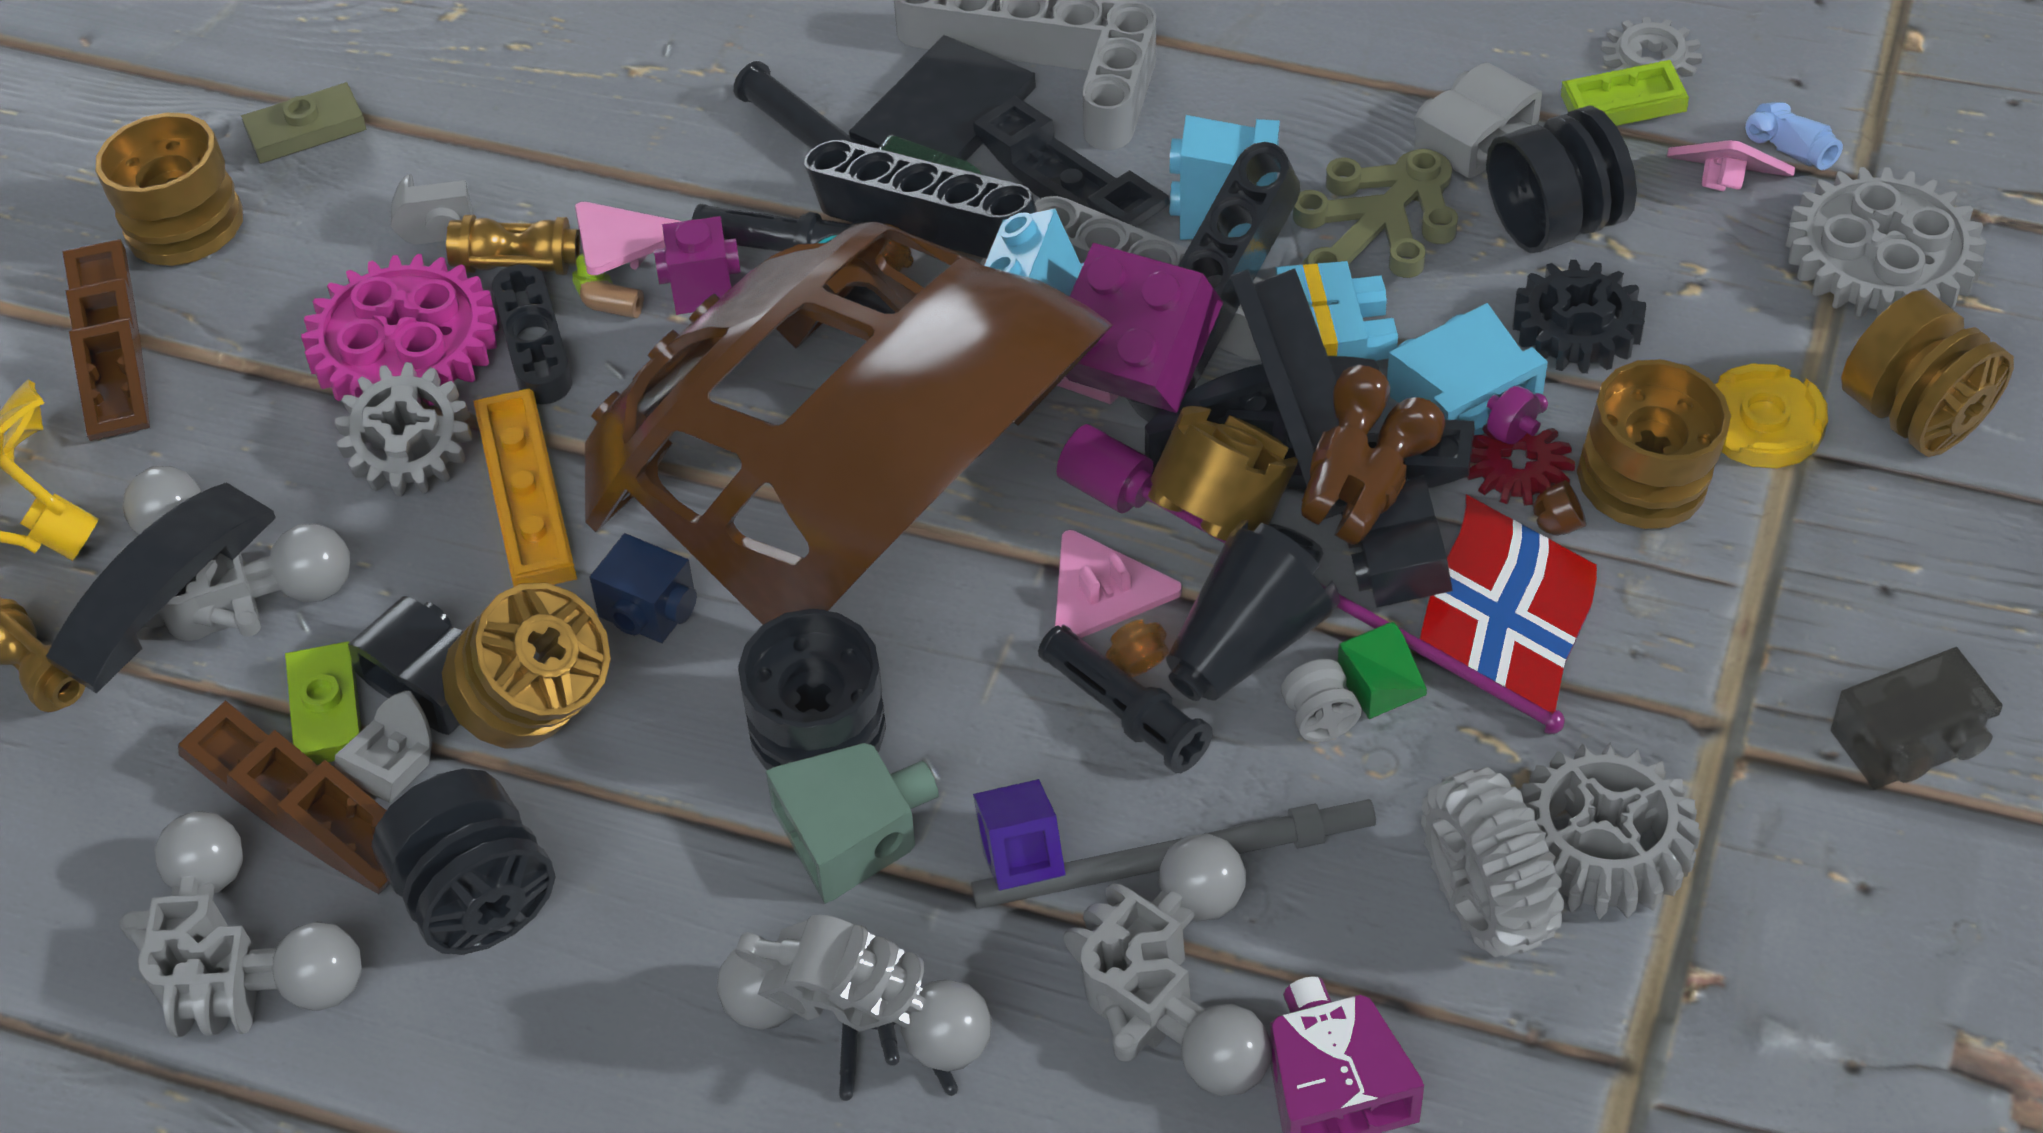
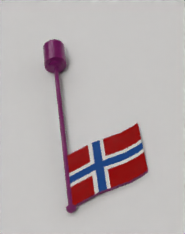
[1056,424,1597,734]

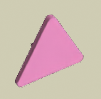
[1667,140,1795,192]
[575,202,681,275]
[1055,530,1182,638]

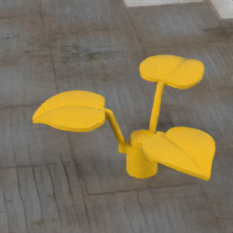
[0,379,99,561]

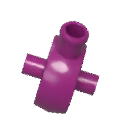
[1487,386,1548,444]

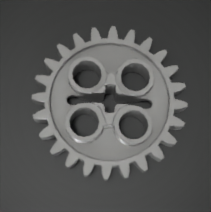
[1786,167,1987,318]

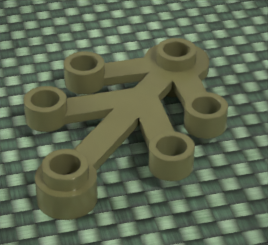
[1293,149,1458,278]

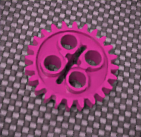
[301,254,499,406]

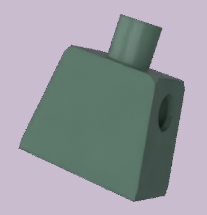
[766,743,939,904]

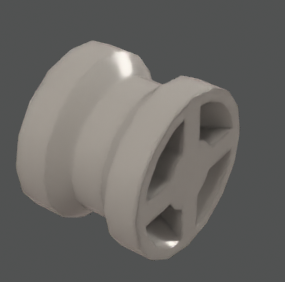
[1281,659,1361,742]

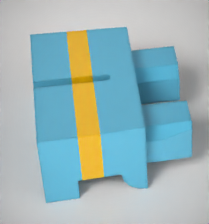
[1275,261,1398,361]

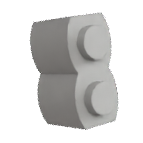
[1414,62,1542,178]

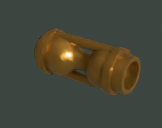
[446,214,580,275]
[0,597,85,712]

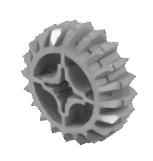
[1519,742,1701,920]
[1421,766,1564,957]

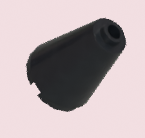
[1166,520,1340,701]

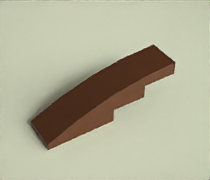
[62,239,150,441]
[178,700,390,895]

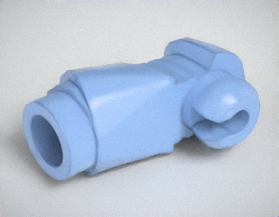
[1745,102,1843,170]

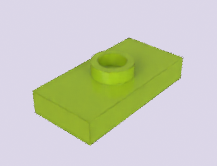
[1561,60,1689,126]
[285,641,362,765]

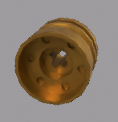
[95,112,243,266]
[1841,289,2014,457]
[1577,359,1731,529]
[442,583,611,749]

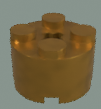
[1148,406,1298,541]

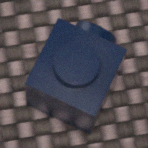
[589,533,697,644]

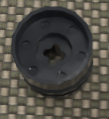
[1486,105,1637,253]
[738,608,886,770]
[371,768,556,955]

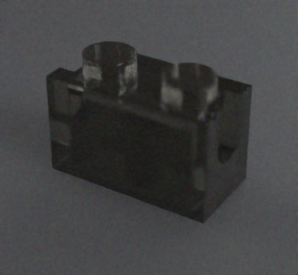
[1830,646,2003,790]

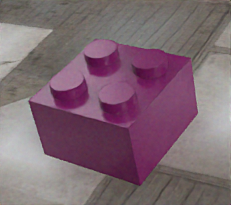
[1065,242,1223,413]

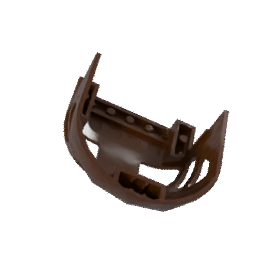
[585,222,1113,625]

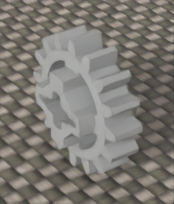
[335,362,472,496]

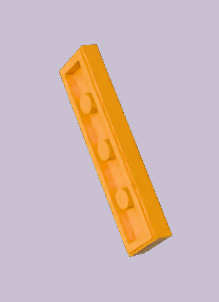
[473,388,577,587]

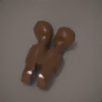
[1301,365,1446,545]

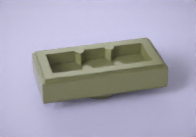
[241,82,367,164]

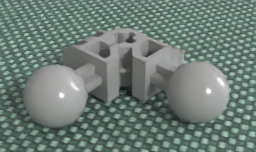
[117,466,350,641]
[119,811,362,1038]
[1063,833,1272,1097]
[716,915,992,1072]

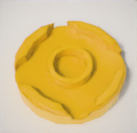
[1715,363,1828,469]

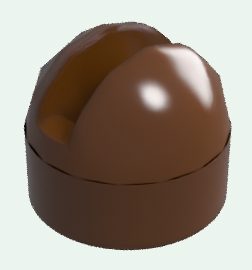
[1533,480,1586,536]

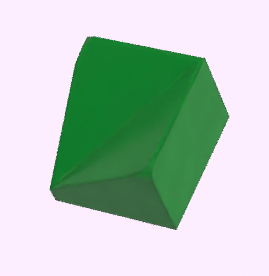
[1337,622,1427,719]

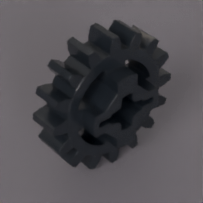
[1512,260,1646,374]

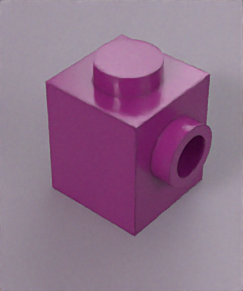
[654,216,741,315]

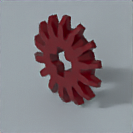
[1467,424,1575,506]

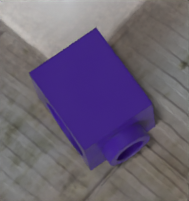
[973,779,1066,891]

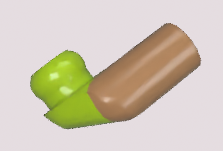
[572,253,644,318]

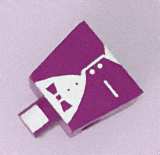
[1270,977,1424,1133]

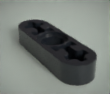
[492,264,572,404]

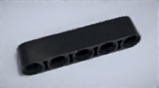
[804,140,1038,259]
[1126,142,1300,422]

